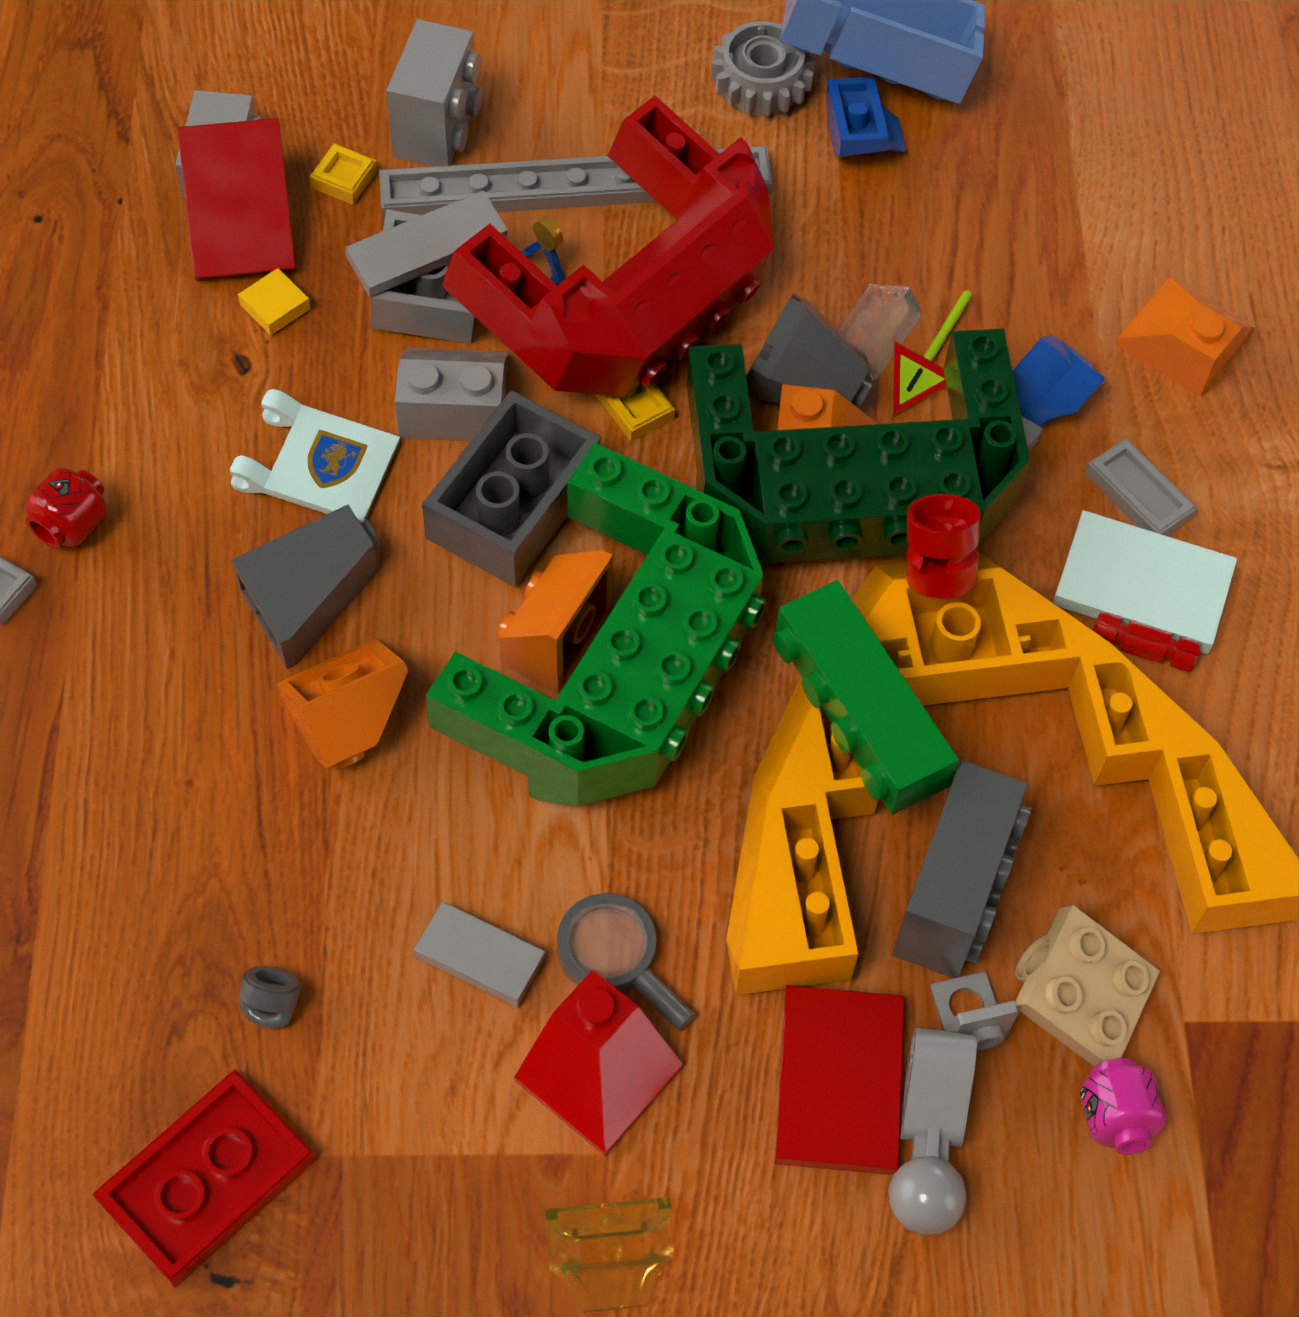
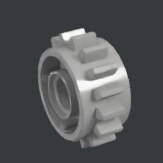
[711,21,815,116]

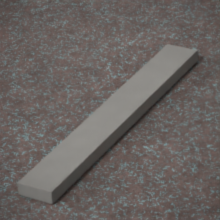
[379,146,773,219]

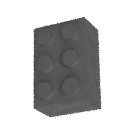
[422,390,601,587]
[892,760,1032,978]

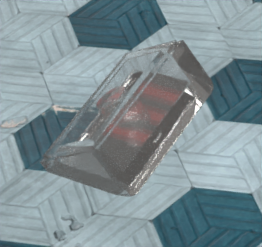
[837,284,921,381]

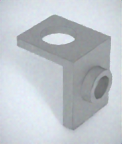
[930,972,1018,1051]

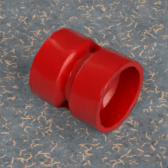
[906,494,981,599]

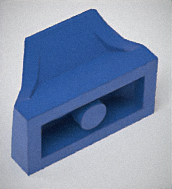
[826,77,907,157]
[1012,334,1106,428]

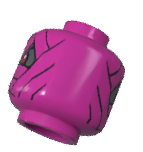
[1080,1058,1167,1155]

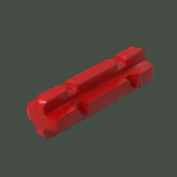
[1093,612,1200,671]

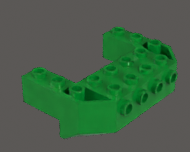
[426,442,767,806]

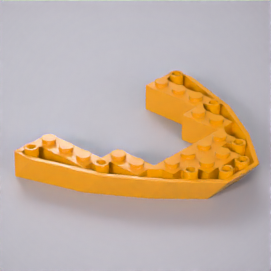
[726,553,1299,995]

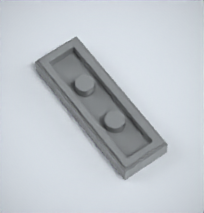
[345,190,508,297]

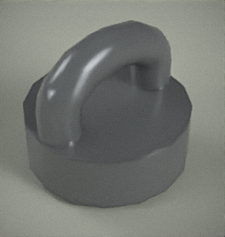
[239,966,302,1029]

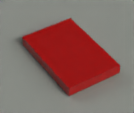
[177,118,296,280]
[774,985,904,1175]
[92,1069,317,1288]

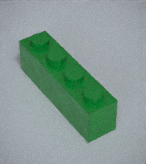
[773,580,959,815]

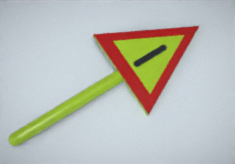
[892,290,972,418]

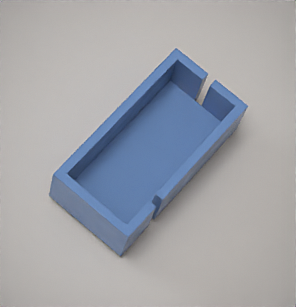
[780,0,986,104]

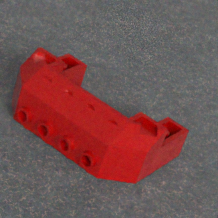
[442,96,774,397]

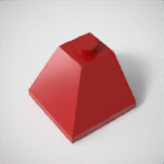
[514,969,683,1156]

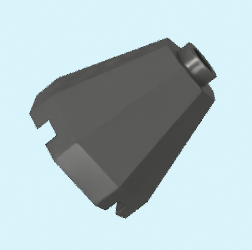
[746,293,873,408]

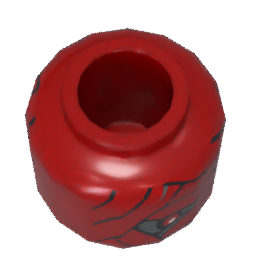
[25,468,107,549]

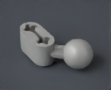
[888,1026,977,1236]

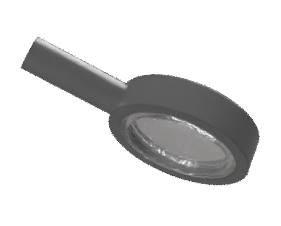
[557,893,696,1032]

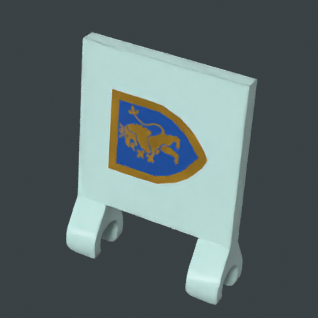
[230,389,400,522]

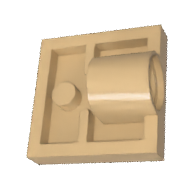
[1015,905,1160,1067]

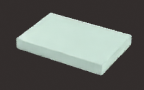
[1053,510,1237,654]

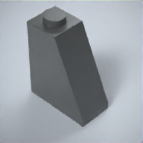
[231,504,380,669]

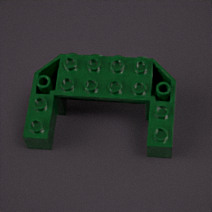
[686,328,1030,564]

